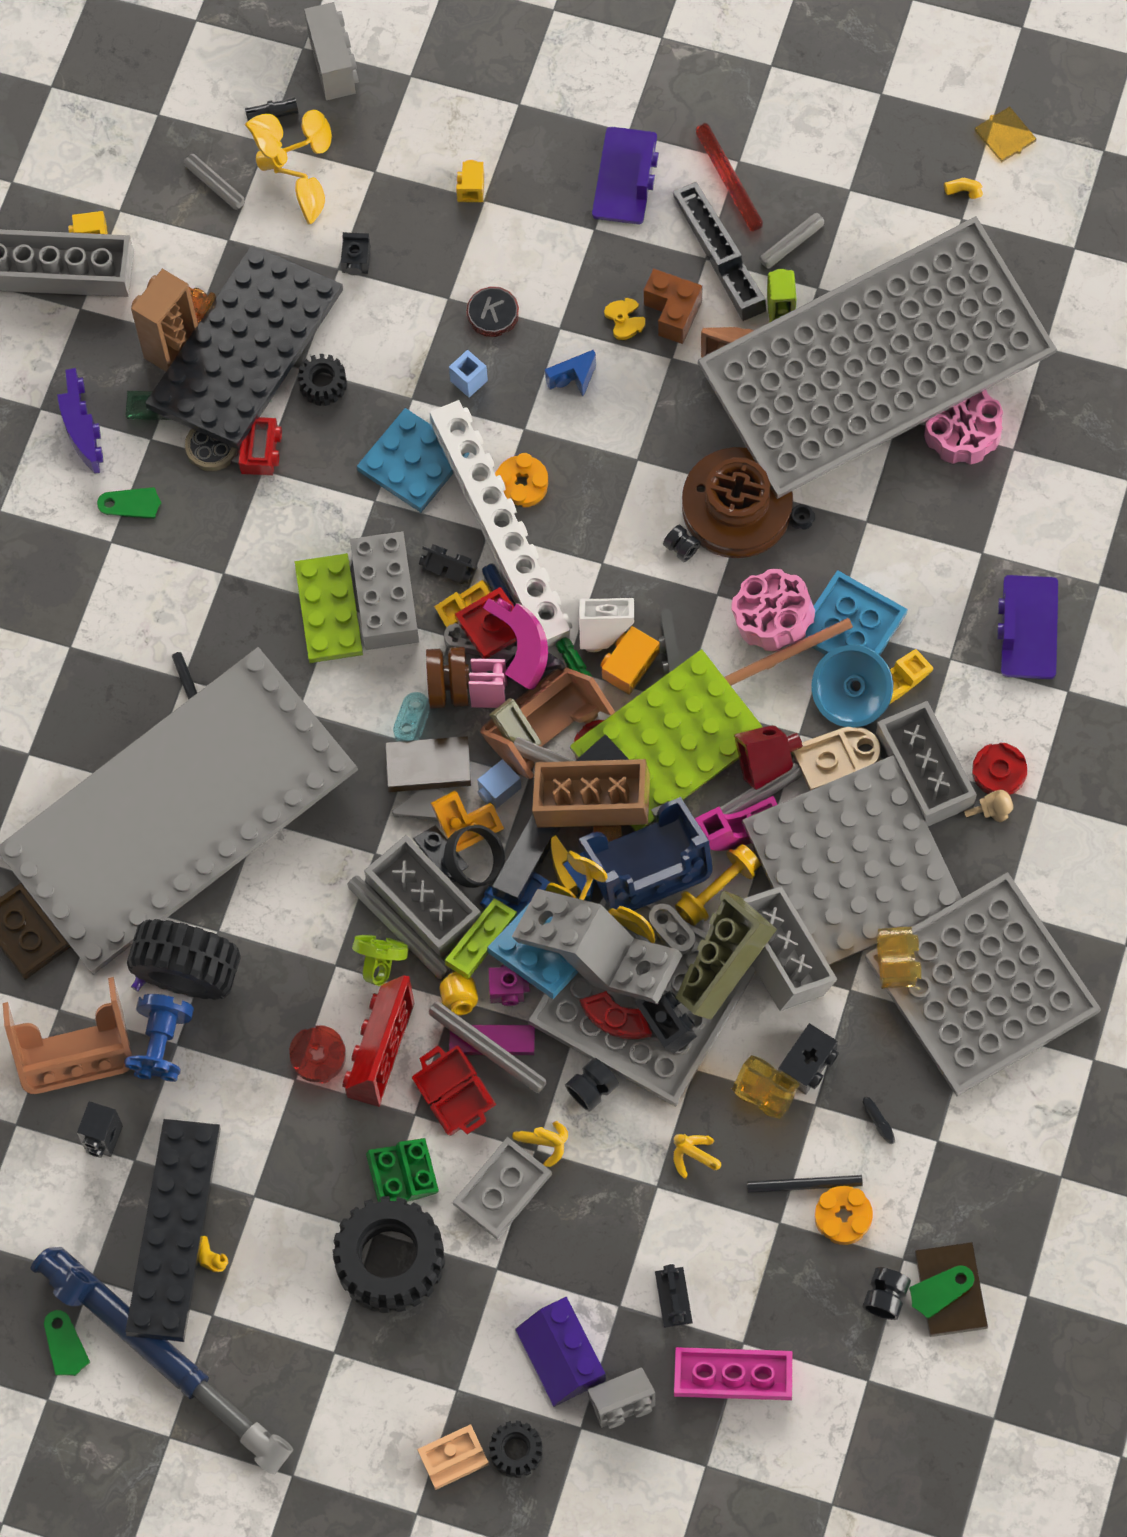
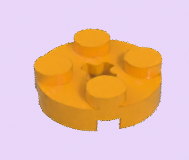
[495,453,548,508]
[815,1186,873,1245]

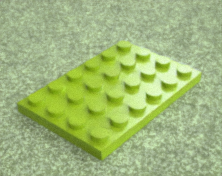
[570,649,763,832]

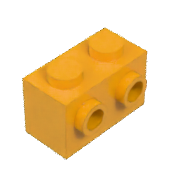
[600,626,660,695]

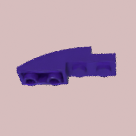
[57,368,104,474]

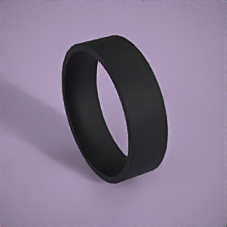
[444,825,505,888]

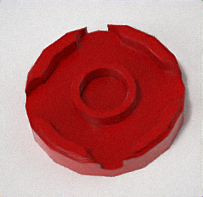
[972,743,1027,795]

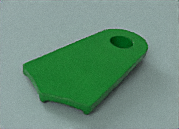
[97,487,162,519]
[909,1266,974,1319]
[44,1310,90,1376]

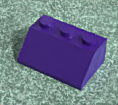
[515,1296,606,1407]

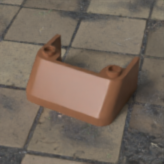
[480,667,615,779]
[3,977,132,1094]

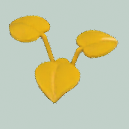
[245,110,332,225]
[546,851,655,943]

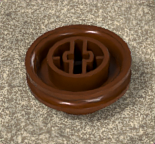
[682,447,793,558]

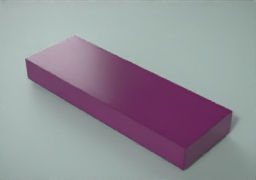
[449,1025,535,1055]

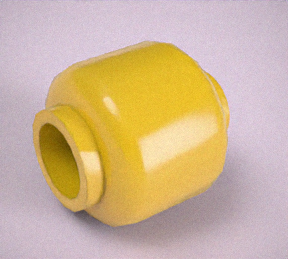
[439,972,478,1016]

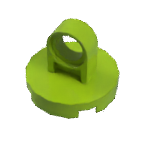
[352,935,408,986]

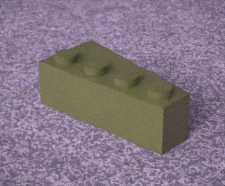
[676,890,777,1020]

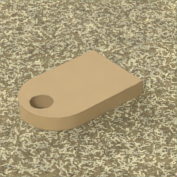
[791,727,880,791]

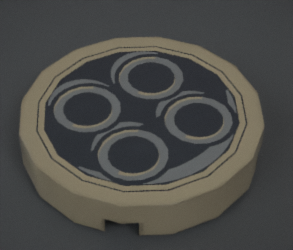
[185,429,238,471]

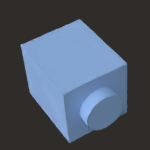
[449,350,488,397]
[477,759,522,809]

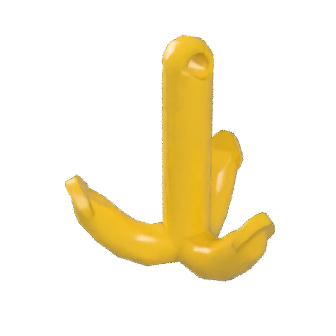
[512,1121,568,1167]
[673,1134,721,1178]

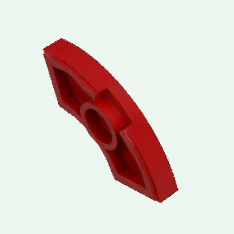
[580,991,652,1039]

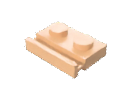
[417,1424,489,1490]

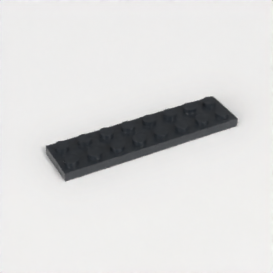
[125,1119,221,1342]

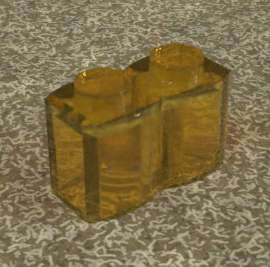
[876,927,921,989]
[732,1055,800,1119]

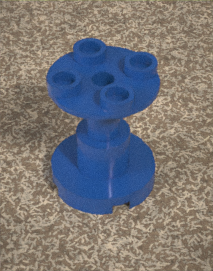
[124,994,194,1082]

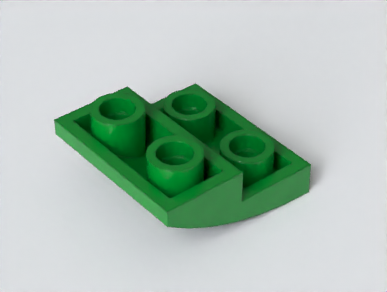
[366,1138,439,1202]

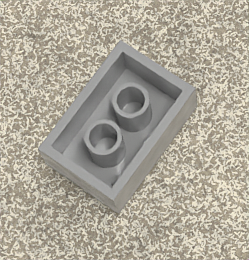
[304,2,359,101]

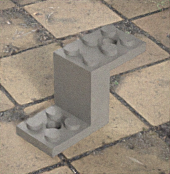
[512,889,682,1004]

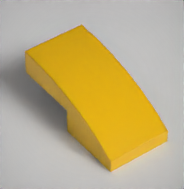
[434,580,491,628]
[890,649,934,704]
[551,835,578,896]

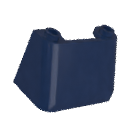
[579,797,713,911]

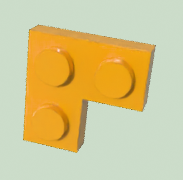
[430,791,504,852]

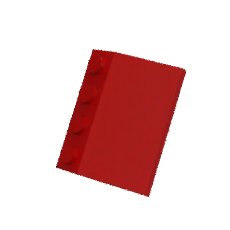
[342,975,415,1107]

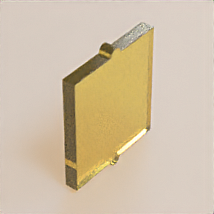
[975,106,1036,163]

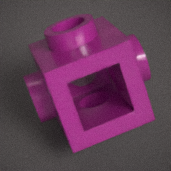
[489,964,530,1006]

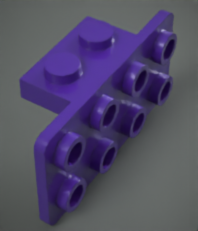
[592,127,659,225]
[997,575,1058,679]

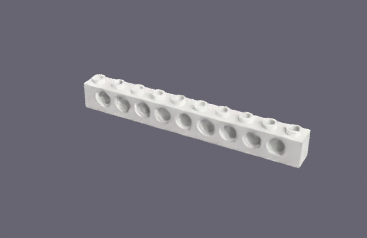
[430,400,573,648]

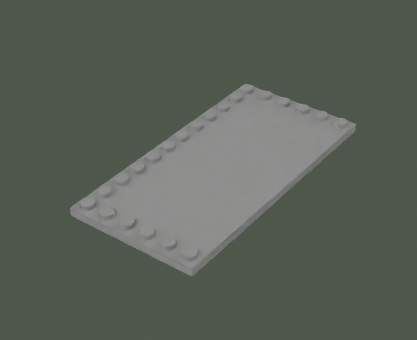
[698,216,1057,499]
[0,647,358,975]

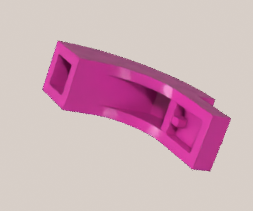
[483,598,548,690]
[695,796,778,851]

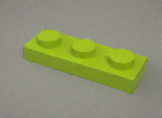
[445,898,517,979]

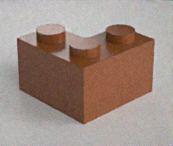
[644,268,703,344]

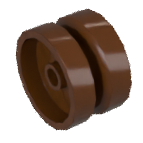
[426,647,470,709]

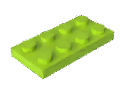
[294,553,363,663]

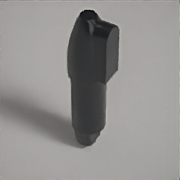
[862,1097,895,1144]

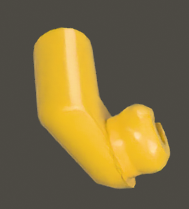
[944,178,983,199]
[198,1236,228,1272]

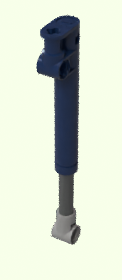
[31,1247,293,1474]

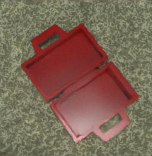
[412,1045,496,1136]

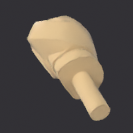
[964,790,1013,822]

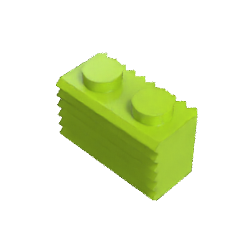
[767,269,797,323]

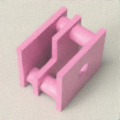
[469,659,508,708]

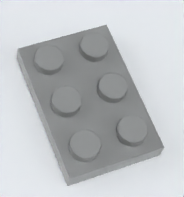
[453,1137,552,1240]

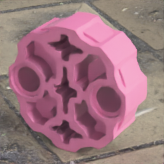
[924,390,1003,465]
[731,569,815,651]

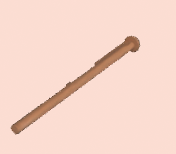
[724,618,853,686]

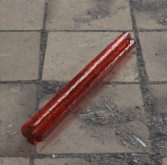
[696,123,763,232]

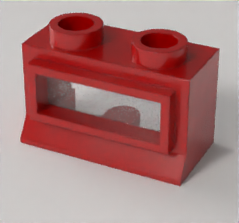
[238,417,282,476]

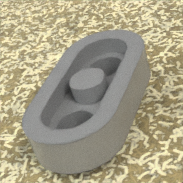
[648,904,695,955]

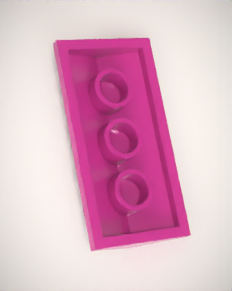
[674,1347,792,1401]

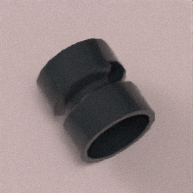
[565,1058,619,1112]
[862,1267,911,1320]

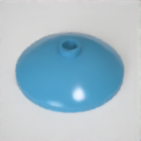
[811,645,893,728]

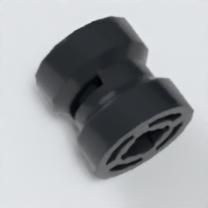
[663,524,701,562]

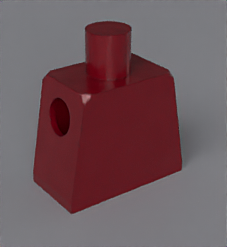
[734,725,803,790]

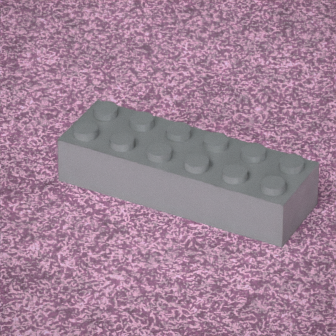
[0,229,134,297]

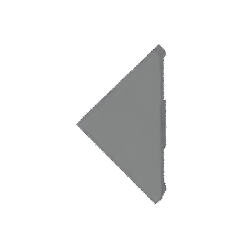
[392,789,445,821]

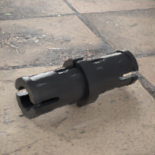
[245,97,299,121]

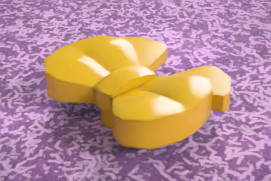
[604,298,645,340]

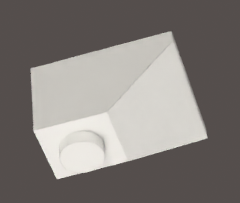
[579,598,634,652]

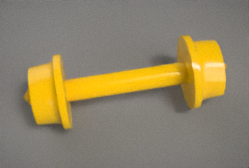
[675,844,761,926]

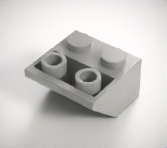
[587,1367,655,1428]

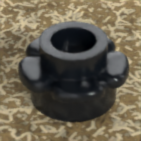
[789,504,815,530]

